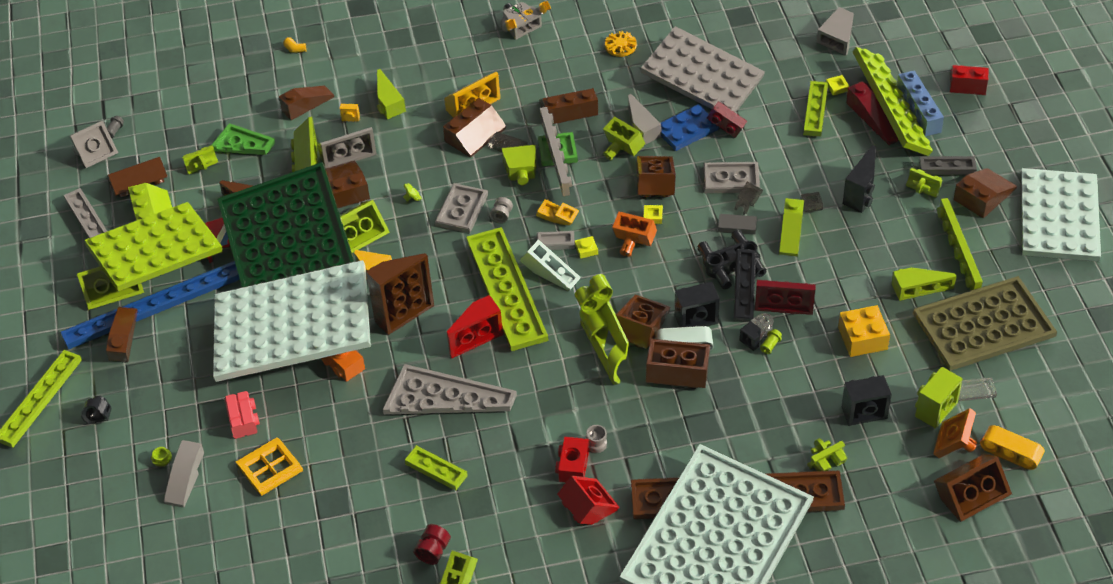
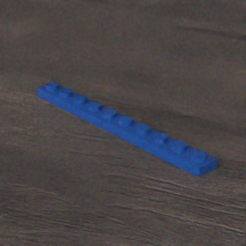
[61,261,240,350]

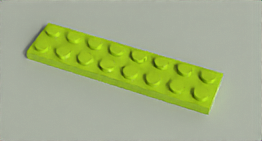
[852,47,933,156]
[466,227,549,351]

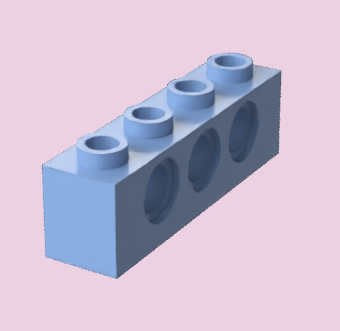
[897,70,944,137]

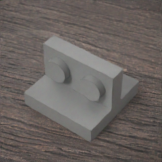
[69,121,118,168]

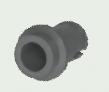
[107,116,124,138]

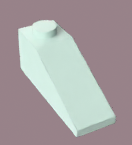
[520,240,581,291]

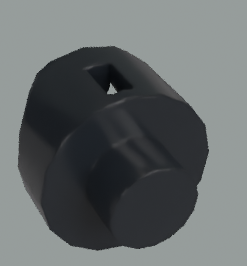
[81,396,112,424]

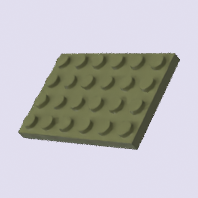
[913,276,1057,371]

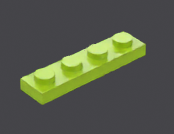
[803,81,828,137]

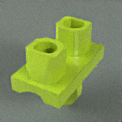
[182,145,219,174]
[906,168,942,198]
[807,438,847,471]

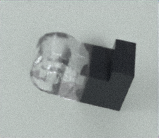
[739,313,774,351]

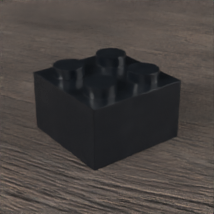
[674,282,720,327]
[841,375,892,426]

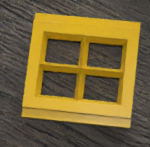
[236,437,303,496]

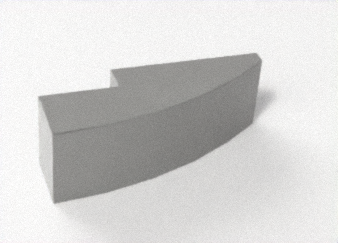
[164,440,204,507]

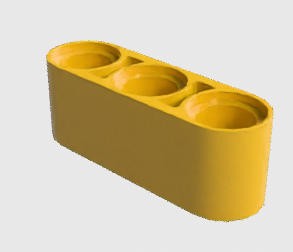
[980,425,1045,470]

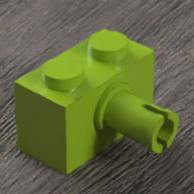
[603,116,645,161]

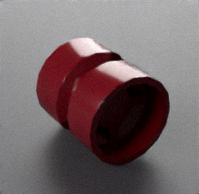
[413,524,451,565]

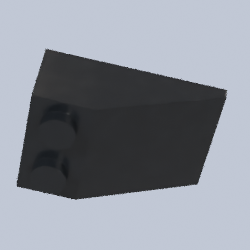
[842,145,876,213]

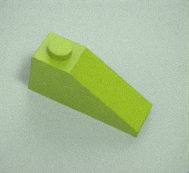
[377,69,406,120]
[779,198,804,257]
[891,267,956,301]
[440,550,478,584]

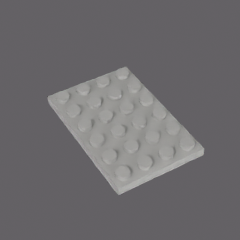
[640,26,765,113]

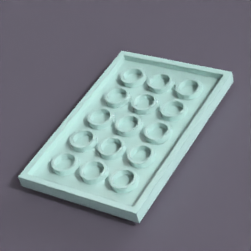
[1021,168,1101,262]

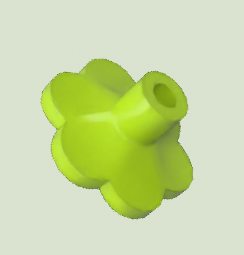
[403,183,422,201]

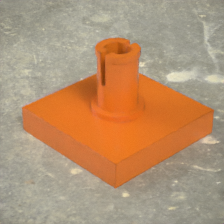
[933,408,977,458]

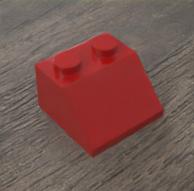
[950,65,989,95]
[557,476,620,525]

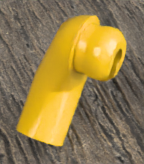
[283,37,307,53]

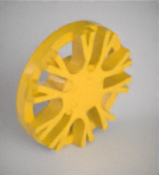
[605,31,637,57]

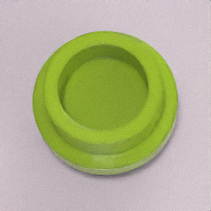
[151,447,172,466]

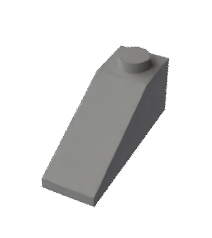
[628,94,661,145]

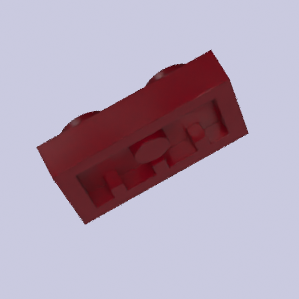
[707,101,747,138]

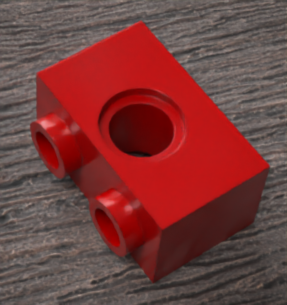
[555,437,589,483]

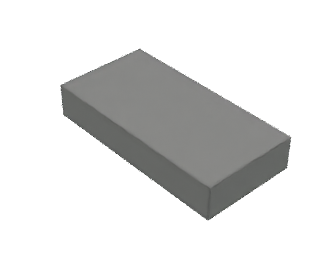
[537,231,575,250]

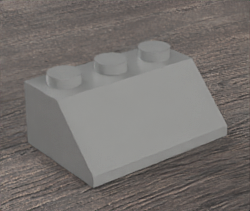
[317,127,377,169]

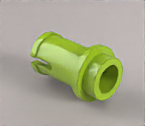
[760,329,782,354]

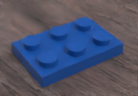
[661,104,719,151]

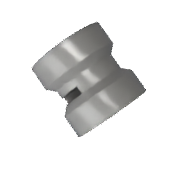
[490,197,513,223]
[586,425,607,453]

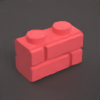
[224,391,260,439]

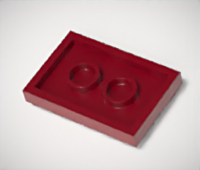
[755,280,816,315]

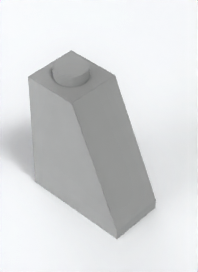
[817,7,854,55]

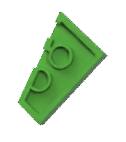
[212,123,275,155]

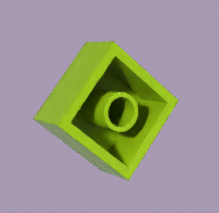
[915,367,963,429]

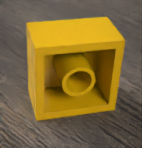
[838,305,890,357]

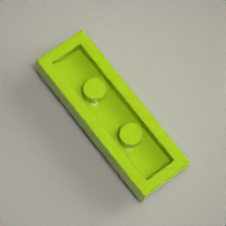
[405,445,468,491]

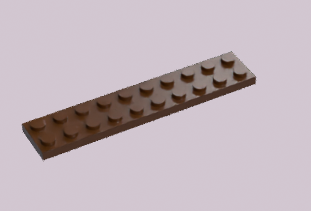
[631,470,845,519]

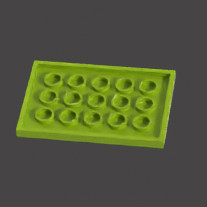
[85,202,222,292]

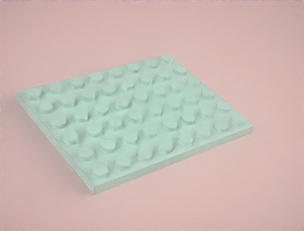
[213,260,371,382]
[620,444,813,584]

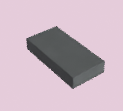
[718,214,757,234]

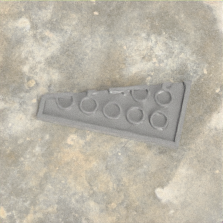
[383,364,517,414]

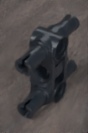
[697,230,766,289]

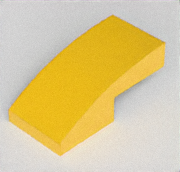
[536,199,579,225]

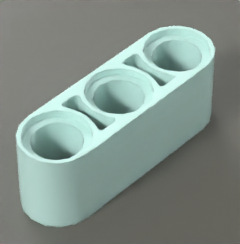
[655,326,713,351]

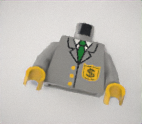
[501,1,551,39]

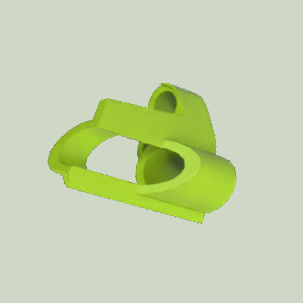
[574,274,629,385]

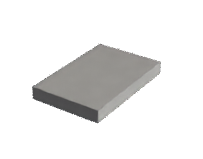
[703,162,760,193]
[435,183,488,234]

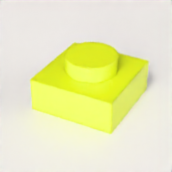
[826,75,850,95]
[644,205,663,224]
[575,236,598,259]

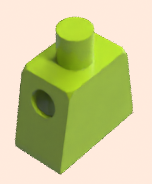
[502,145,537,185]

